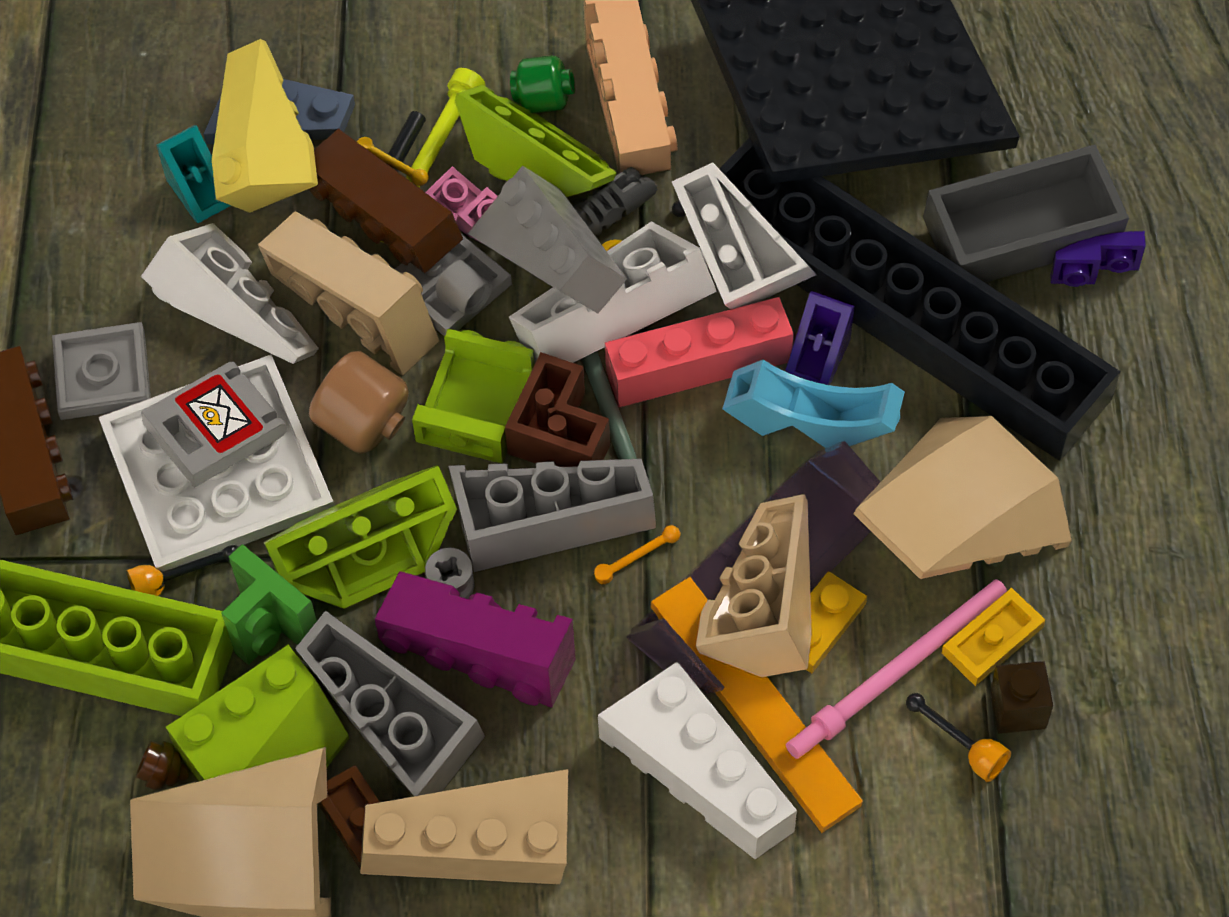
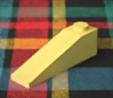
[212,39,318,213]

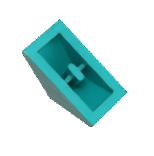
[156,125,231,223]

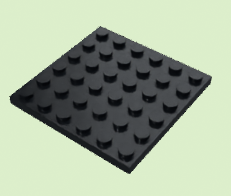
[691,0,1020,184]

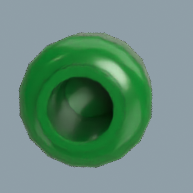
[510,55,575,113]

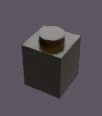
[990,661,1053,734]

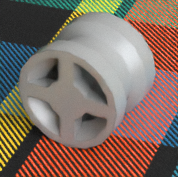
[425,548,475,599]

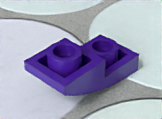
[1050,231,1146,287]

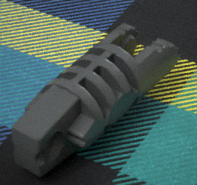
[573,167,658,237]

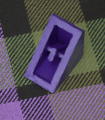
[785,291,854,385]

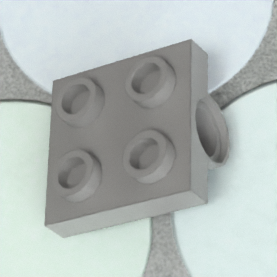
[395,234,512,336]

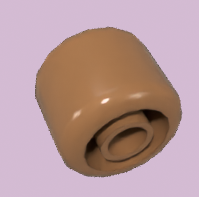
[308,351,409,454]

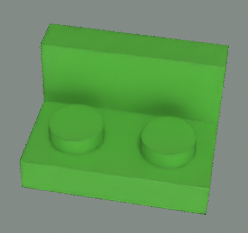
[221,544,317,665]

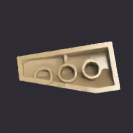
[696,494,812,677]

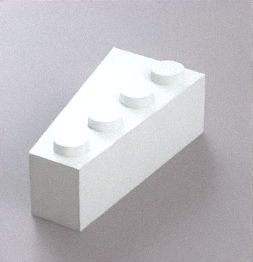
[509,221,717,363]
[598,662,797,859]

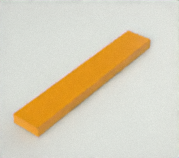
[651,577,863,833]

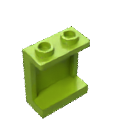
[412,329,535,464]

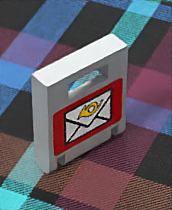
[141,362,287,488]

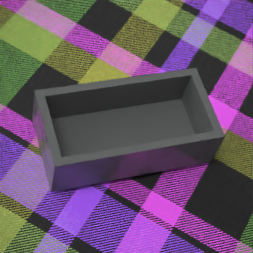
[923,144,1129,283]

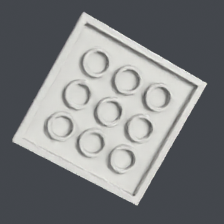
[98,355,334,572]

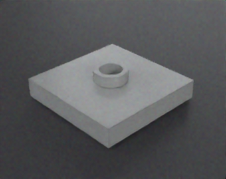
[52,322,151,420]

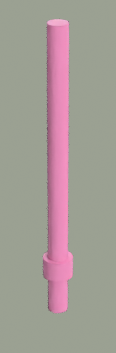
[786,579,1007,759]

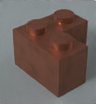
[505,352,610,467]

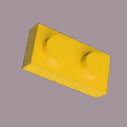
[805,571,867,674]
[942,587,1046,686]

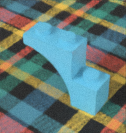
[722,360,905,452]

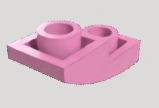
[425,166,498,243]

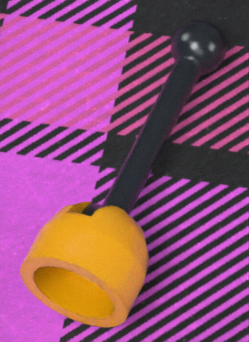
[126,545,238,596]
[906,693,1011,782]

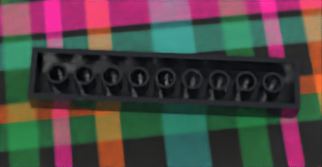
[719,137,1121,461]

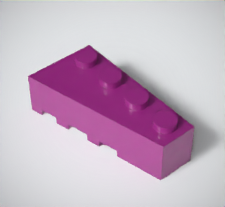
[375,571,576,708]

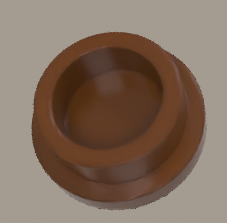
[136,741,189,790]

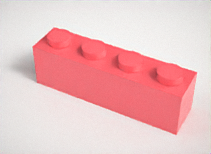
[605,297,794,408]

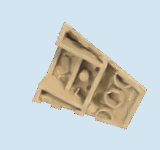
[854,416,1072,579]
[130,747,331,917]

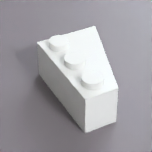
[672,162,816,309]

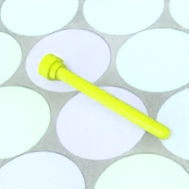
[381,68,486,243]

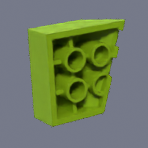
[166,644,350,782]

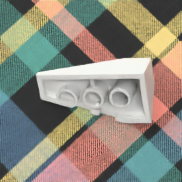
[141,223,319,364]

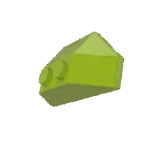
[455,85,617,197]
[264,465,457,609]

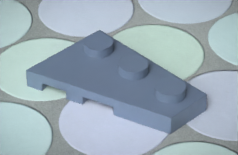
[203,79,355,144]

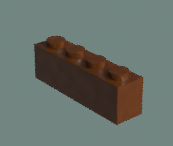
[309,128,463,273]
[0,346,73,535]

